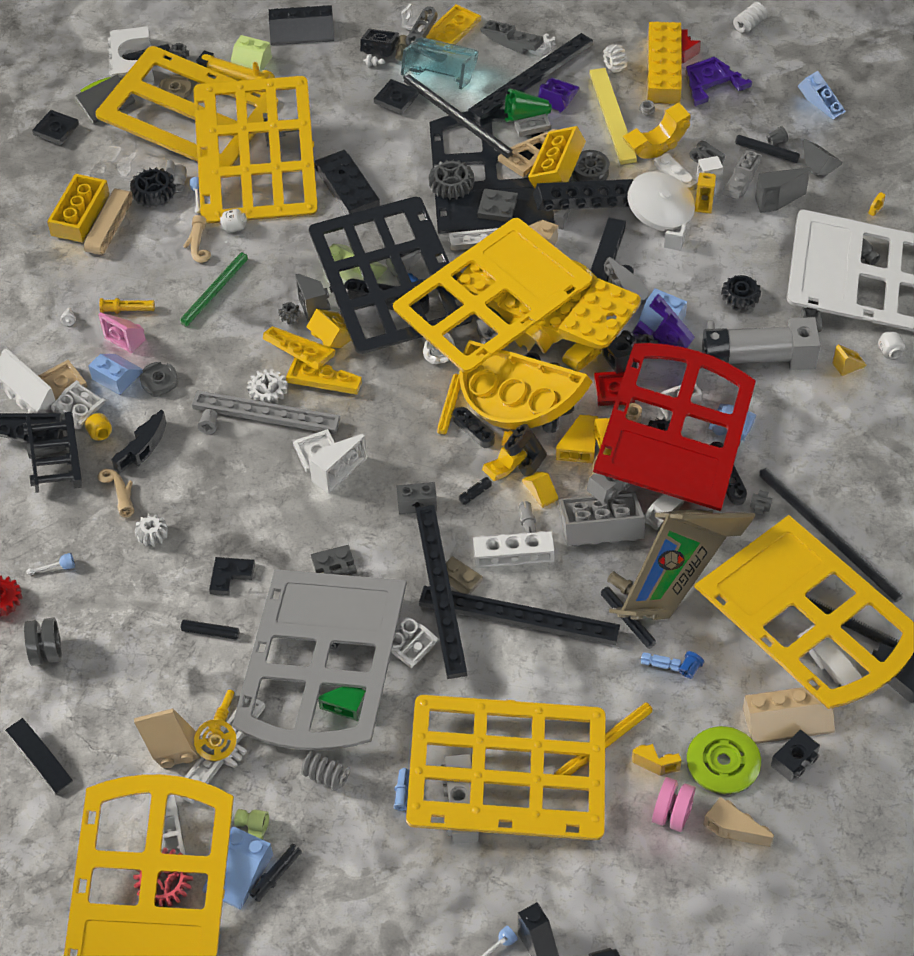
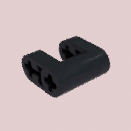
[504,424,547,477]

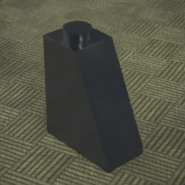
[872,643,914,703]
[518,902,559,956]

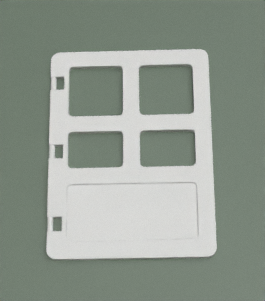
[787,210,914,331]

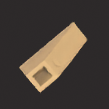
[703,797,774,847]

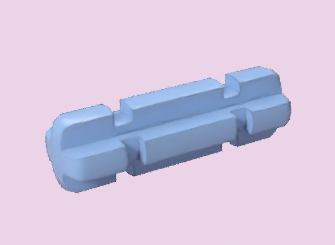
[641,652,681,672]

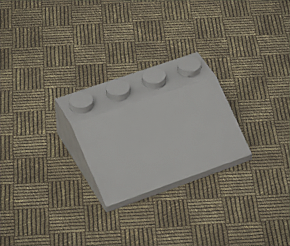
[559,492,645,546]

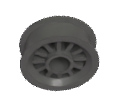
[572,150,610,182]

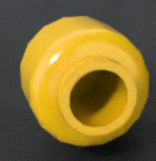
[85,413,112,441]

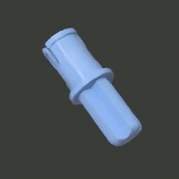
[394,768,410,811]

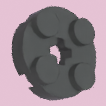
[140,362,177,397]

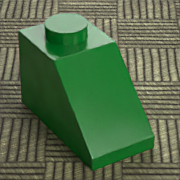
[318,686,366,721]

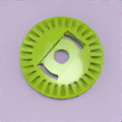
[687,726,761,795]

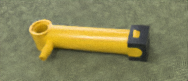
[196,50,275,92]

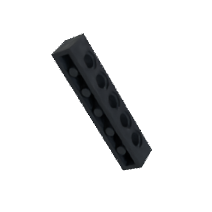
[533,179,634,211]

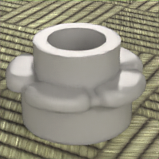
[639,100,655,115]

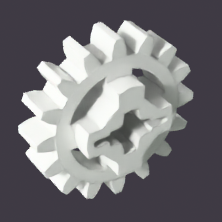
[247,369,288,403]

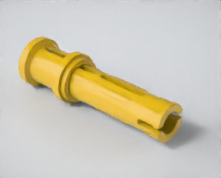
[99,298,155,314]

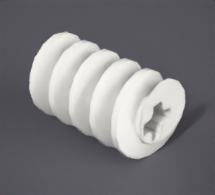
[733,2,768,33]

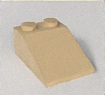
[134,708,201,768]

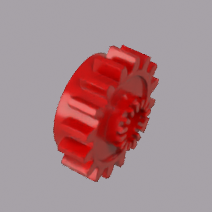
[0,575,23,617]

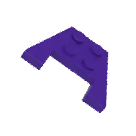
[685,57,752,106]
[631,294,695,348]

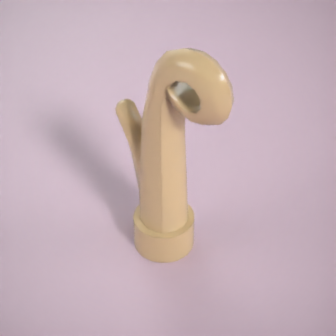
[183,215,211,263]
[97,469,134,517]

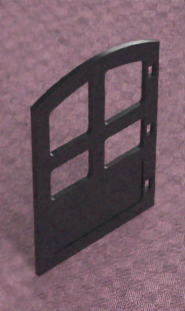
[429,109,555,234]

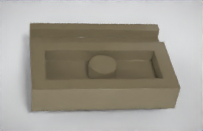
[446,556,483,594]

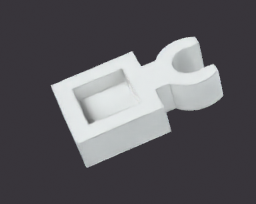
[529,33,555,58]

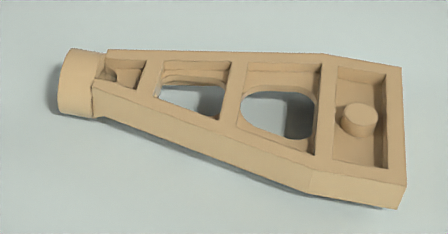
[498,129,556,177]

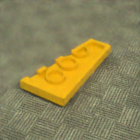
[263,326,336,370]
[286,357,362,395]

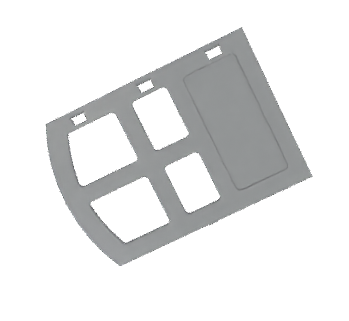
[232,569,407,751]

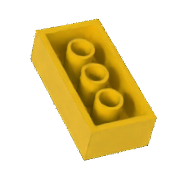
[528,126,586,188]
[47,174,110,243]

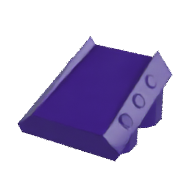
[537,78,580,113]

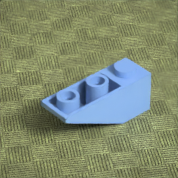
[798,71,846,119]

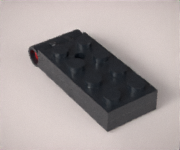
[314,149,380,215]

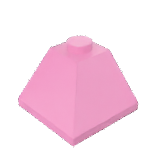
[98,312,146,354]

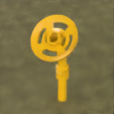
[194,690,237,761]

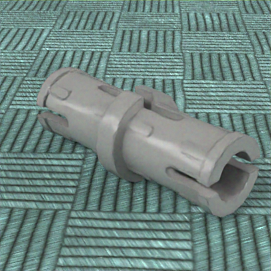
[519,501,537,533]

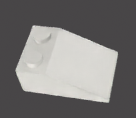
[309,434,367,494]

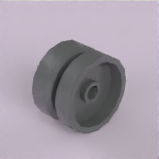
[24,617,62,666]

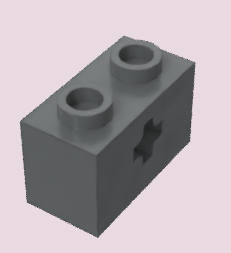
[396,482,437,515]

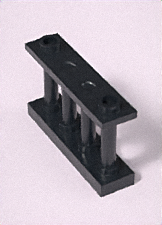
[23,412,82,493]

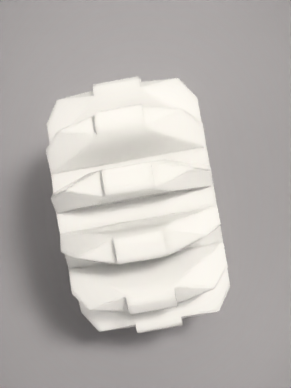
[603,44,628,73]
[134,514,168,547]

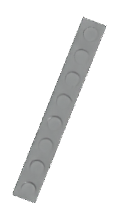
[192,390,340,434]

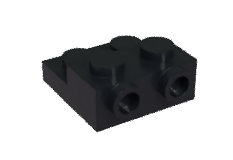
[360,29,399,57]

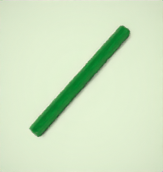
[180,252,248,327]

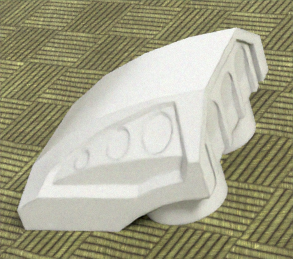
[51,380,105,429]
[391,616,439,668]

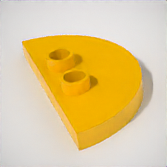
[459,340,593,430]

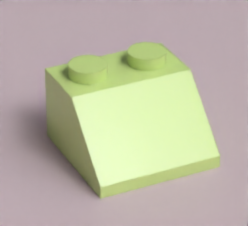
[230,35,272,72]

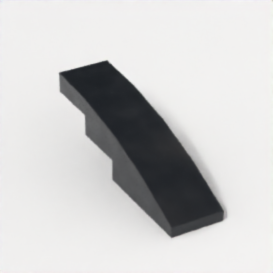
[5,718,73,794]

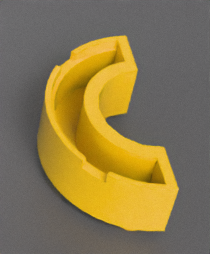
[623,102,691,159]

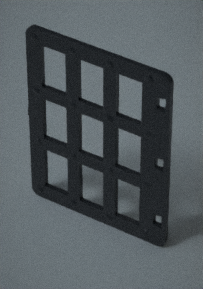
[309,196,473,354]

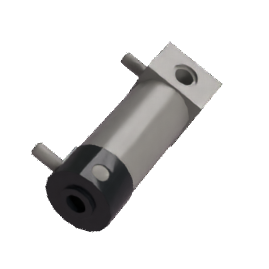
[702,317,820,370]

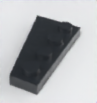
[0,413,62,450]

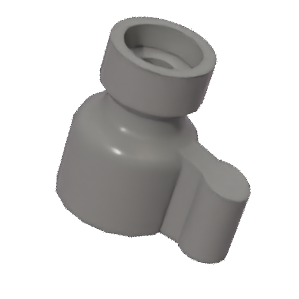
[166,160,187,192]

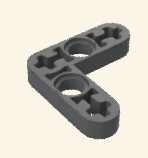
[406,6,448,62]

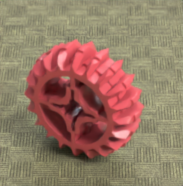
[133,847,193,907]

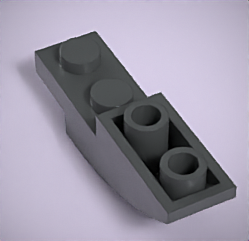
[481,20,544,53]

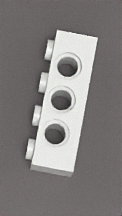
[473,531,554,568]

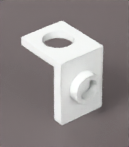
[401,4,428,32]

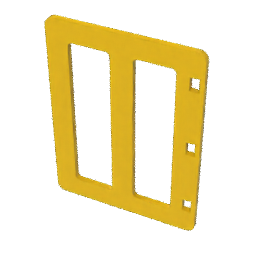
[96,46,278,167]

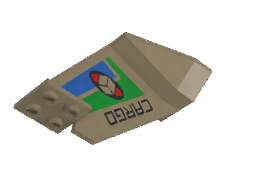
[609,509,755,620]

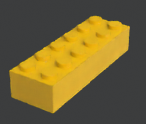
[647,22,682,104]

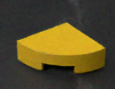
[868,192,886,216]

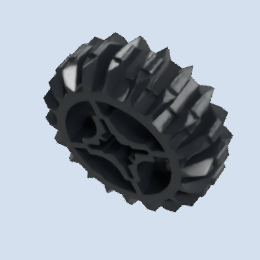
[130,167,176,208]

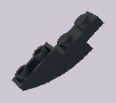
[111,409,167,474]

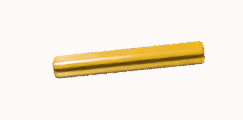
[437,373,461,435]

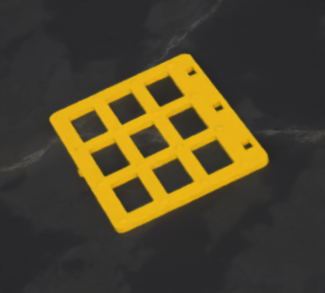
[194,76,318,223]
[406,695,606,840]

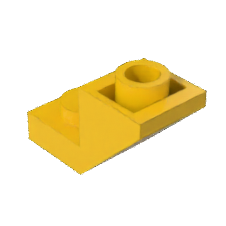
[482,447,527,481]
[632,744,682,776]

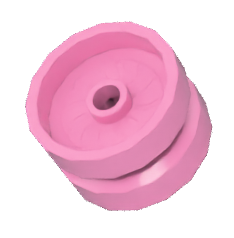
[652,777,696,832]

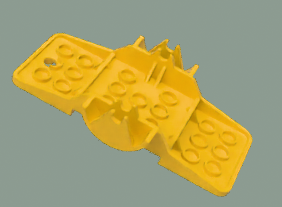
[457,260,641,353]

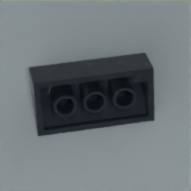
[268,5,334,45]

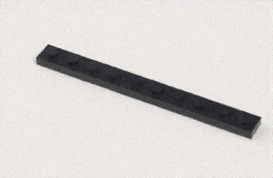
[468,33,593,122]
[415,505,467,679]
[419,585,620,646]

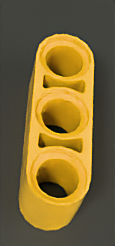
[562,343,602,372]

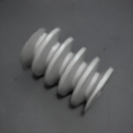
[301,751,350,791]

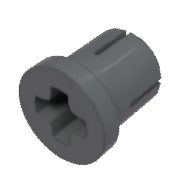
[766,126,788,145]

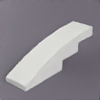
[797,625,862,686]
[162,795,186,878]

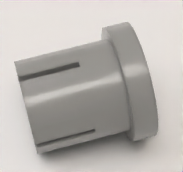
[198,409,218,434]

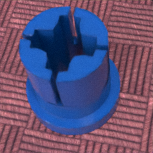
[678,651,704,679]

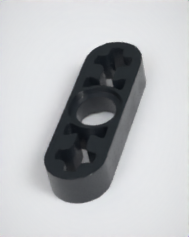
[453,407,495,448]

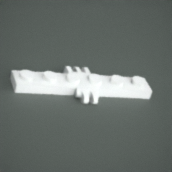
[178,698,265,804]

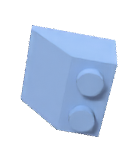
[637,288,687,332]
[88,354,143,395]

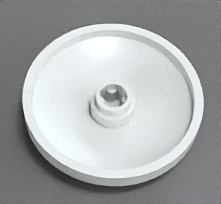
[627,172,695,231]

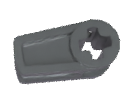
[689,141,725,164]

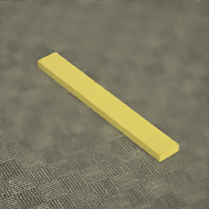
[589,68,637,165]

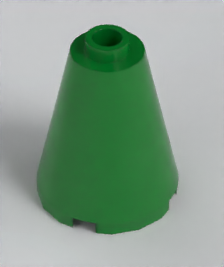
[504,89,552,123]

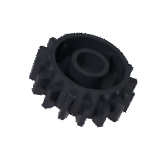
[721,275,761,310]

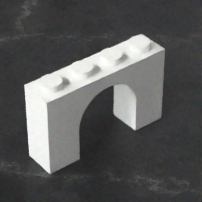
[108,26,154,82]

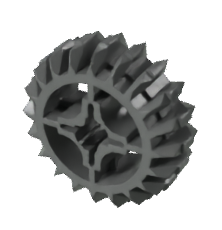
[428,160,475,200]

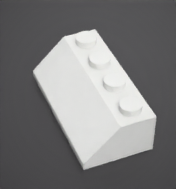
[0,348,55,413]

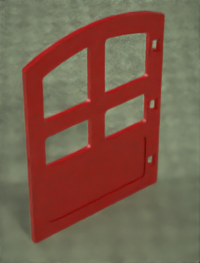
[593,343,756,512]

